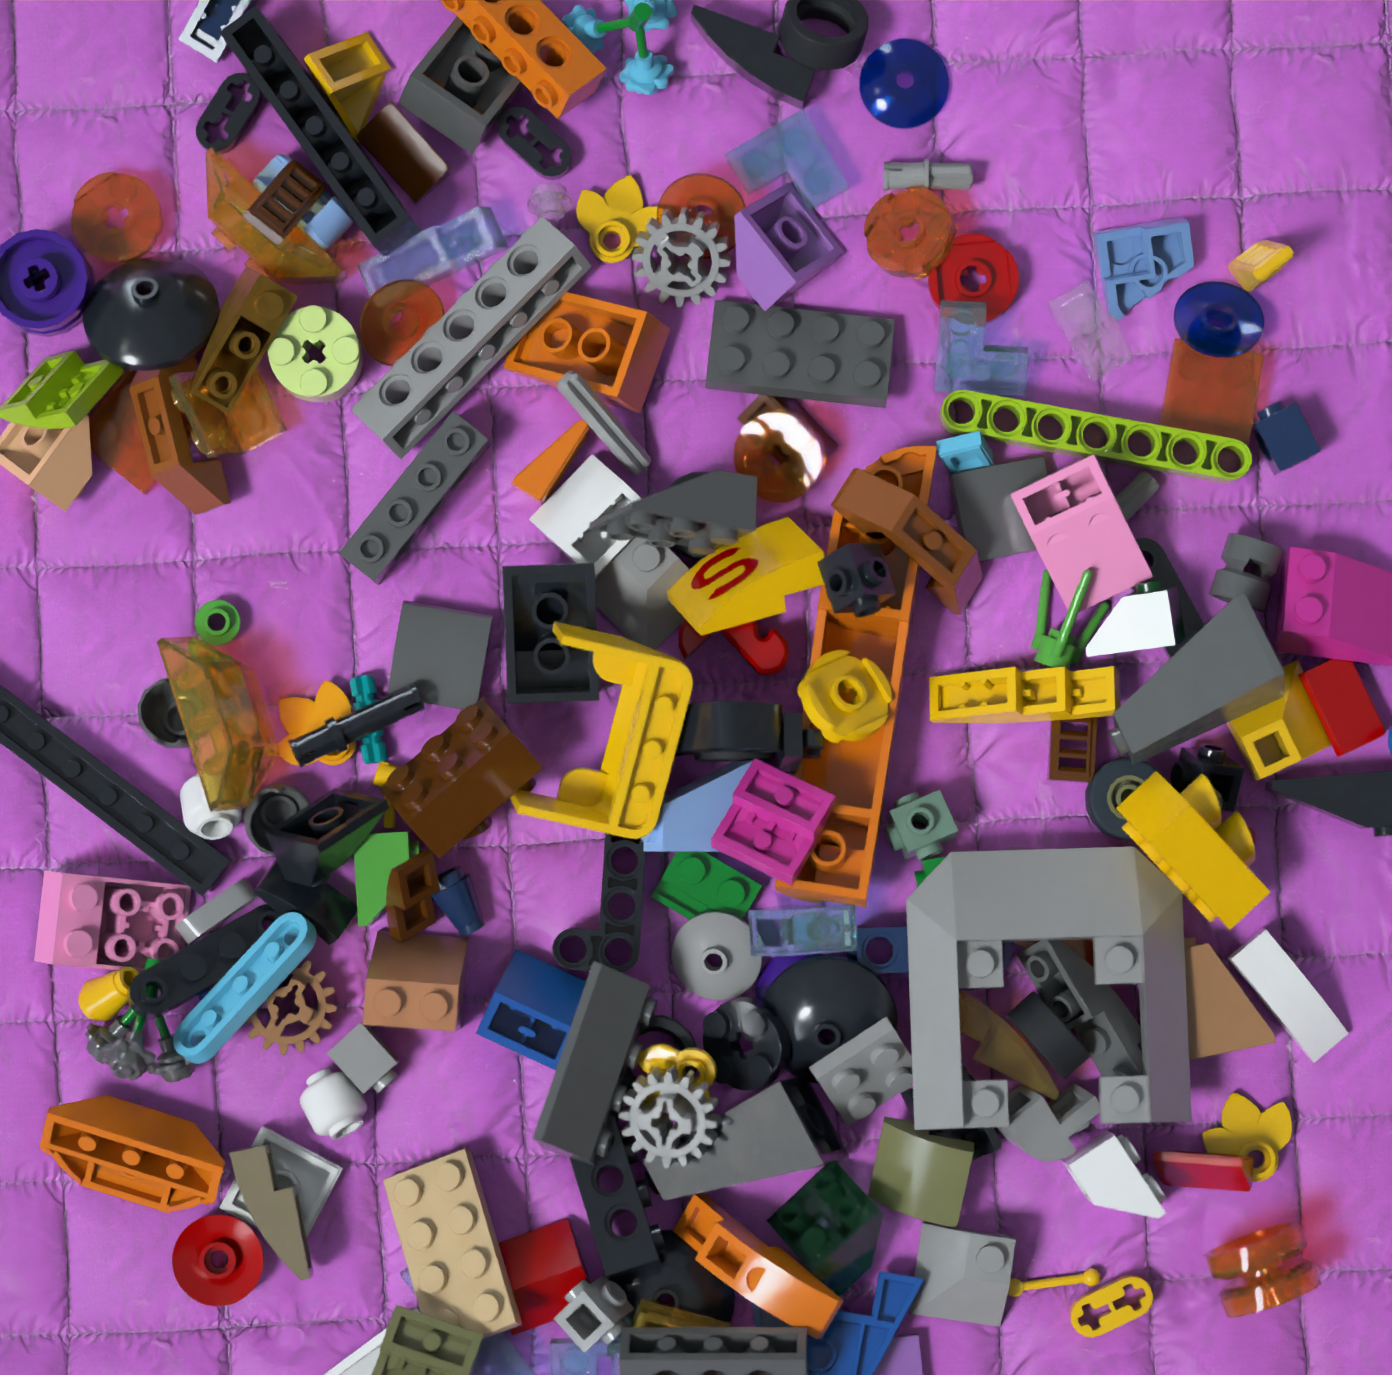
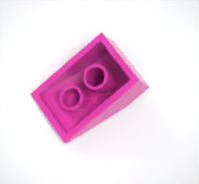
[1274,547,1392,666]

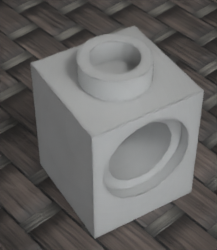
[327,1021,400,1094]

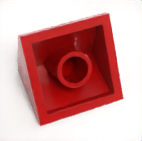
[498,1218,591,1336]

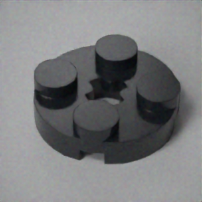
[703,997,790,1091]

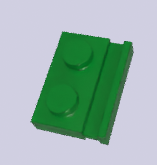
[650,852,762,919]

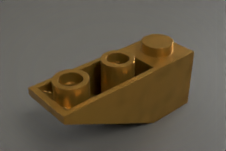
[189,266,298,415]

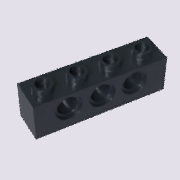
[569,1107,667,1280]

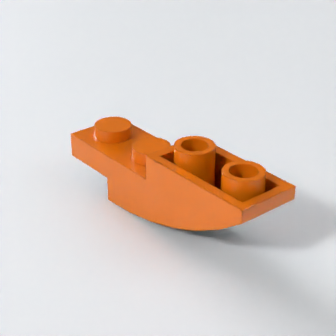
[673,1193,844,1339]

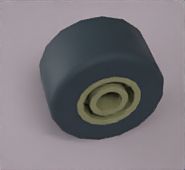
[1085,758,1165,839]

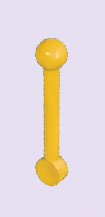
[1008,1268,1101,1297]

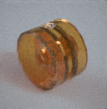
[1204,1221,1322,1318]

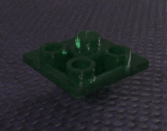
[766,1162,884,1297]

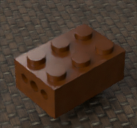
[380,698,543,859]

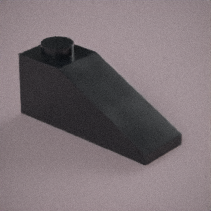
[1266,771,1392,837]

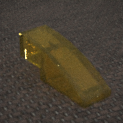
[959,989,1061,1101]

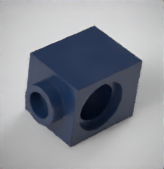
[1250,401,1321,476]
[846,926,909,974]

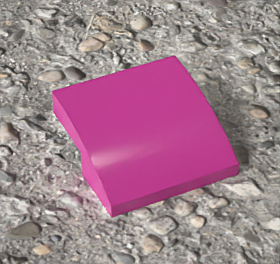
[711,759,836,886]

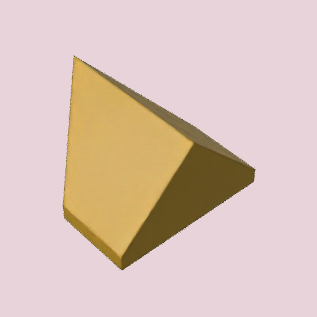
[303,32,392,143]

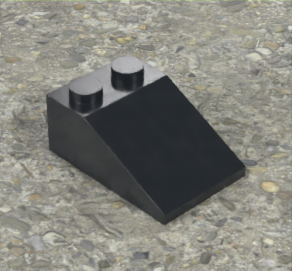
[502,563,599,704]

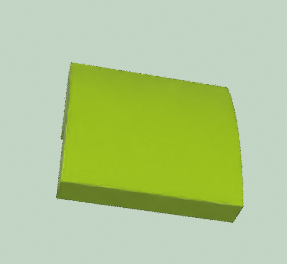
[0,350,125,429]

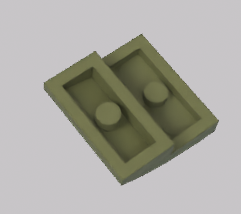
[868,1116,974,1228]
[372,1304,484,1375]

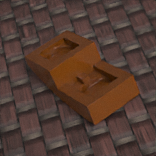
[386,849,440,943]

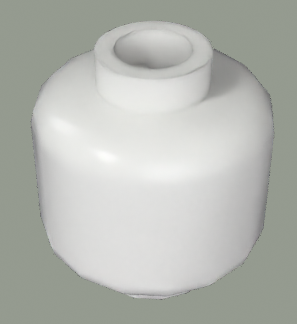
[180,770,242,840]
[299,1069,367,1140]

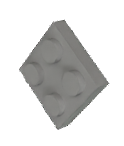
[809,1017,913,1126]

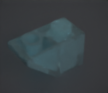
[748,904,858,956]

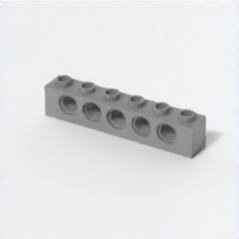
[350,216,592,459]

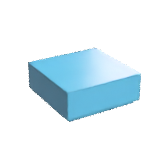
[936,431,994,475]

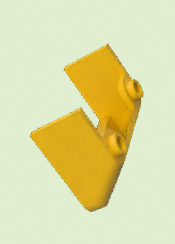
[510,621,693,839]

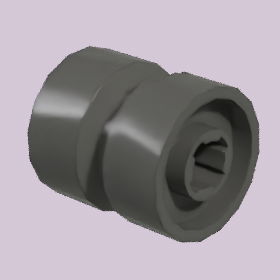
[1209,533,1285,612]

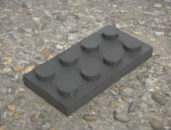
[705,300,895,408]

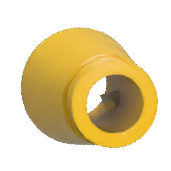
[78,967,139,1021]

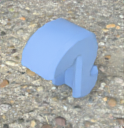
[253,154,354,250]

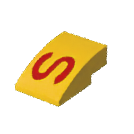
[667,517,824,636]

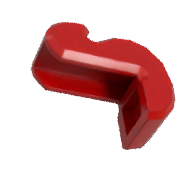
[678,619,789,676]

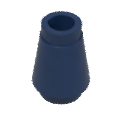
[431,865,485,937]

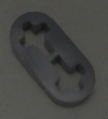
[196,73,262,155]
[497,106,572,180]

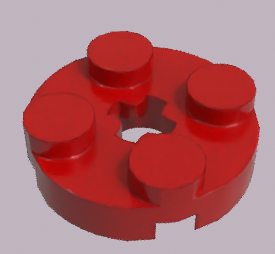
[927,234,1019,326]

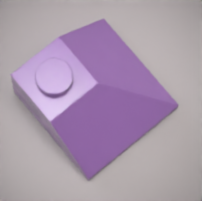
[734,182,845,311]

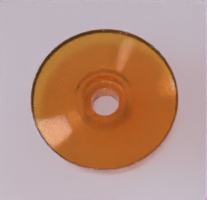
[657,173,746,259]
[359,279,445,366]

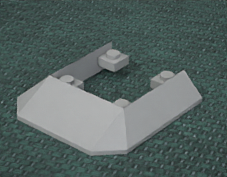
[906,846,1192,1130]

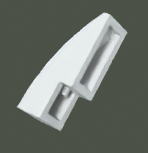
[1227,929,1349,1063]

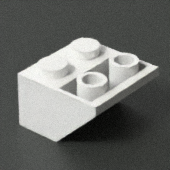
[529,455,642,580]
[1061,1130,1167,1218]

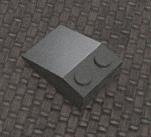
[398,0,523,154]

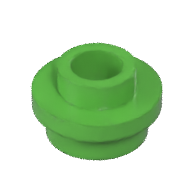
[195,600,241,646]

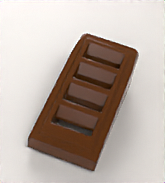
[242,160,326,245]
[1047,717,1097,783]

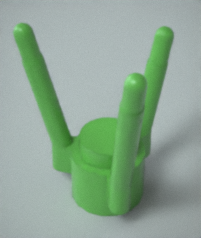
[1030,569,1109,670]

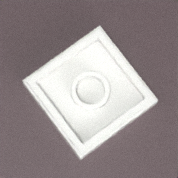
[220,1126,344,1238]

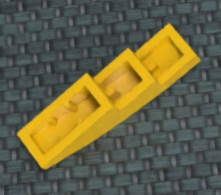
[929,666,1121,723]

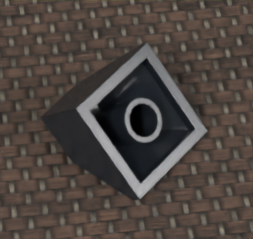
[265,788,390,887]

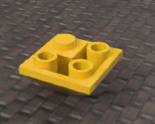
[1226,660,1331,781]

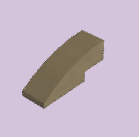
[229,1143,314,1280]

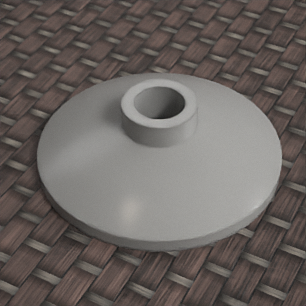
[672,911,763,1000]

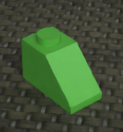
[354,832,421,926]

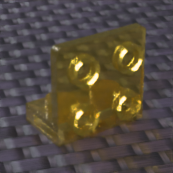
[169,367,287,459]

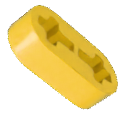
[1069,1275,1153,1338]

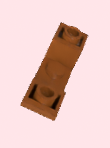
[129,355,231,515]
[831,468,983,615]

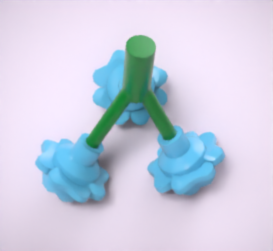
[562,0,678,95]

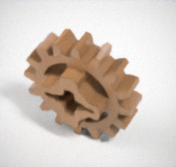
[245,960,337,1055]

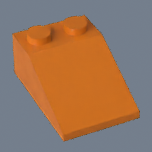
[503,292,670,413]

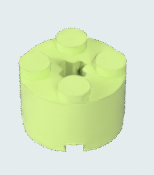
[267,305,363,402]

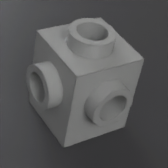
[554,1274,634,1353]

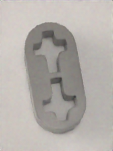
[175,877,258,945]

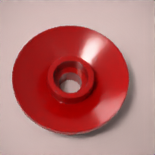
[172,1214,264,1306]

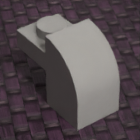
[997,1083,1100,1162]

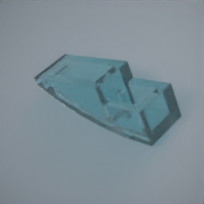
[357,206,509,306]

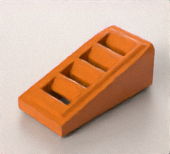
[511,419,591,505]

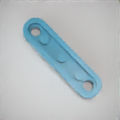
[173,912,317,1064]

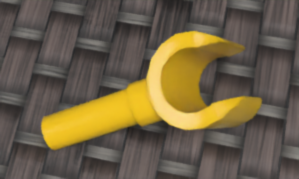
[373,762,399,828]

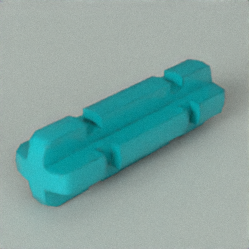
[350,675,388,764]

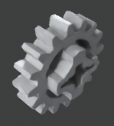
[632,207,732,307]
[619,1066,721,1168]

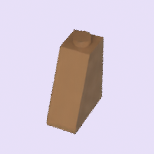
[1184,936,1276,1060]

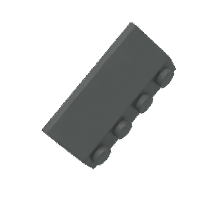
[533,961,658,1165]

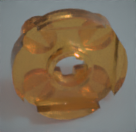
[71,172,163,265]
[864,186,957,280]
[734,410,826,502]

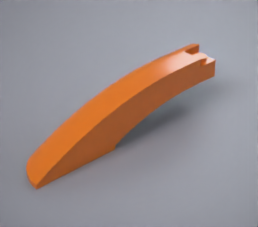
[775,446,937,907]

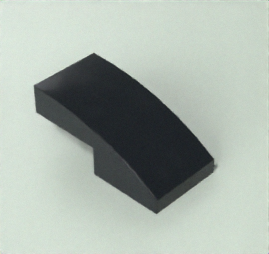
[253,860,357,945]

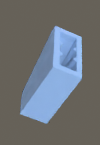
[641,760,762,852]

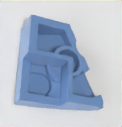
[1093,217,1195,322]

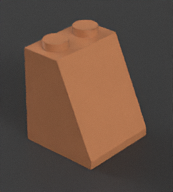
[363,931,469,1032]

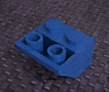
[475,949,586,1070]

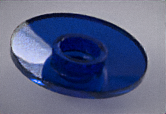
[859,39,949,129]
[1173,281,1264,358]

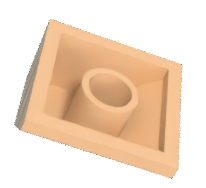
[0,415,92,512]

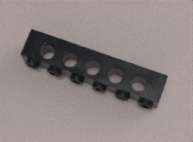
[219,5,421,257]

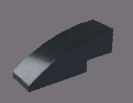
[691,5,815,110]

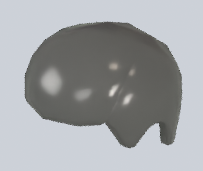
[137,678,211,749]
[243,783,311,855]

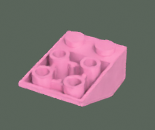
[1010,453,1154,612]
[34,870,191,972]

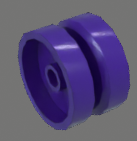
[0,229,96,337]

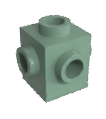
[884,790,959,862]

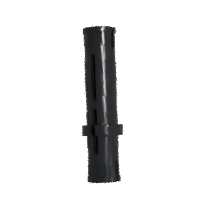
[288,683,425,768]

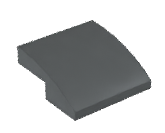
[948,457,1048,562]
[387,600,493,710]

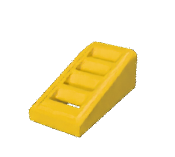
[1228,240,1294,293]

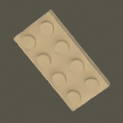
[383,1149,522,1339]

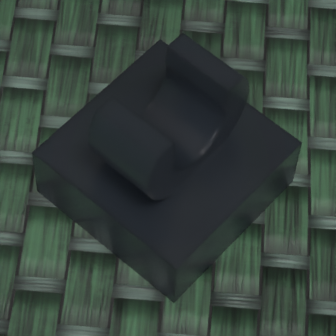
[778,713,824,773]

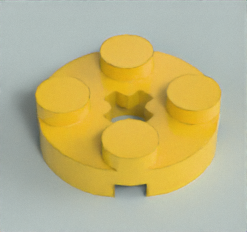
[798,650,892,743]

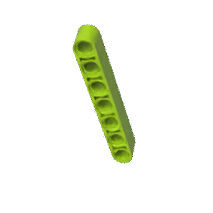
[939,390,1252,483]

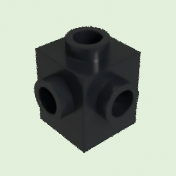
[817,543,896,618]
[1171,743,1245,812]

